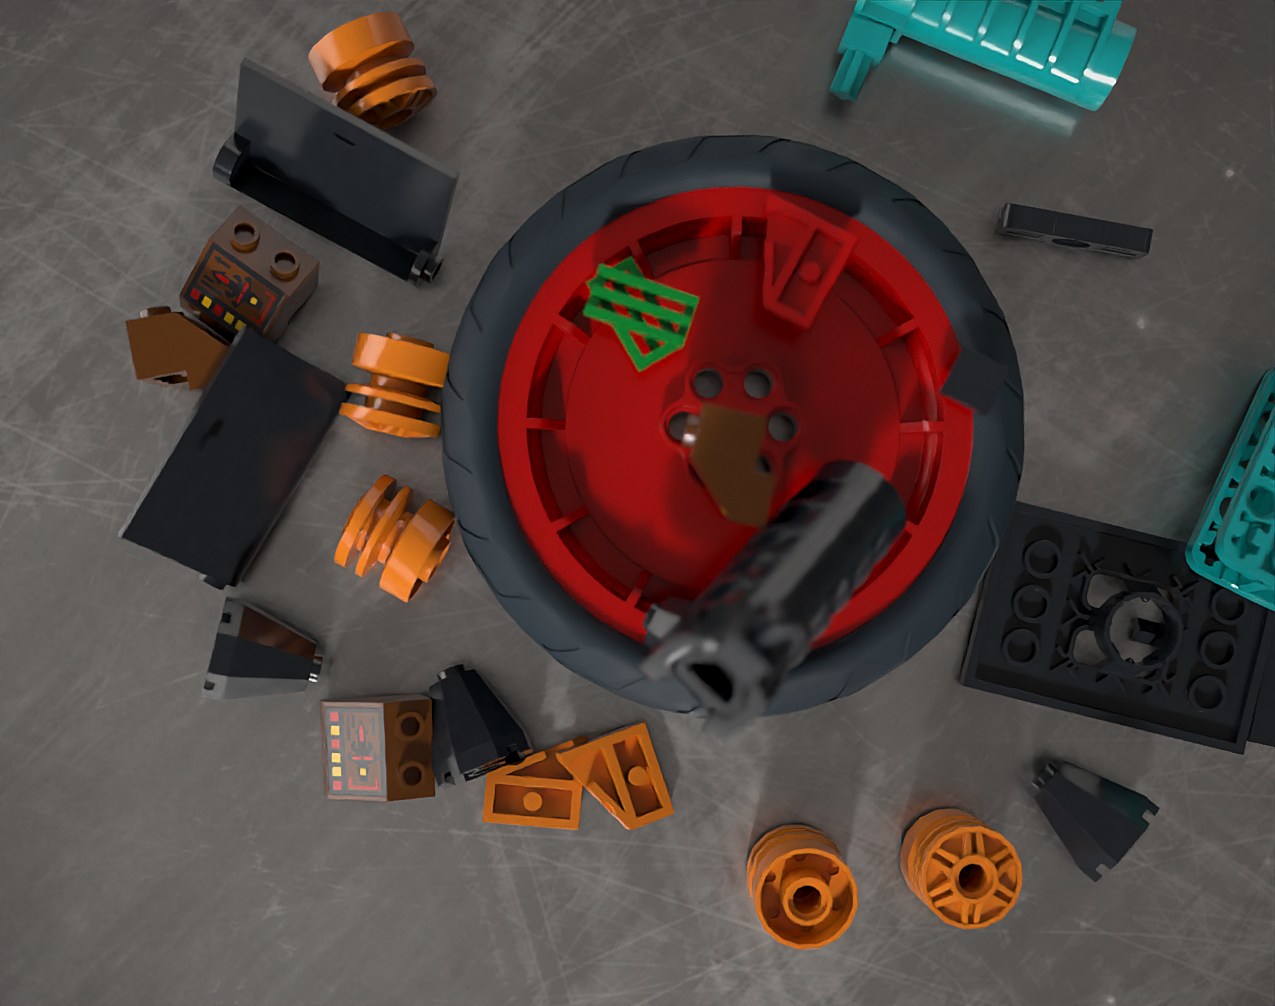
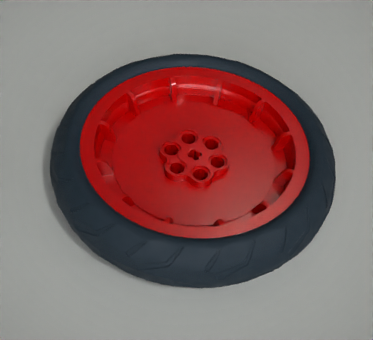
[440,135,1025,719]

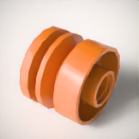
[307,11,437,131]
[339,332,450,439]
[334,474,457,603]
[900,808,1022,929]
[746,824,858,949]

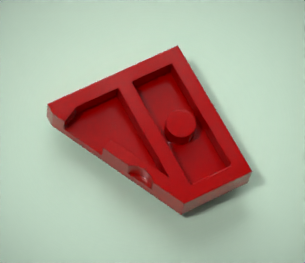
[762,193,859,333]

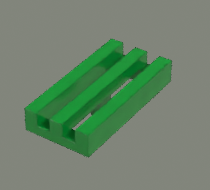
[587,256,684,372]
[583,264,699,349]

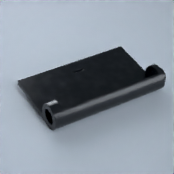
[212,57,460,288]
[118,325,353,590]

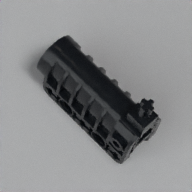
[638,459,907,745]

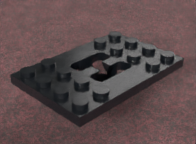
[959,501,1275,755]

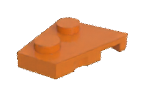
[555,721,675,830]
[482,736,587,830]

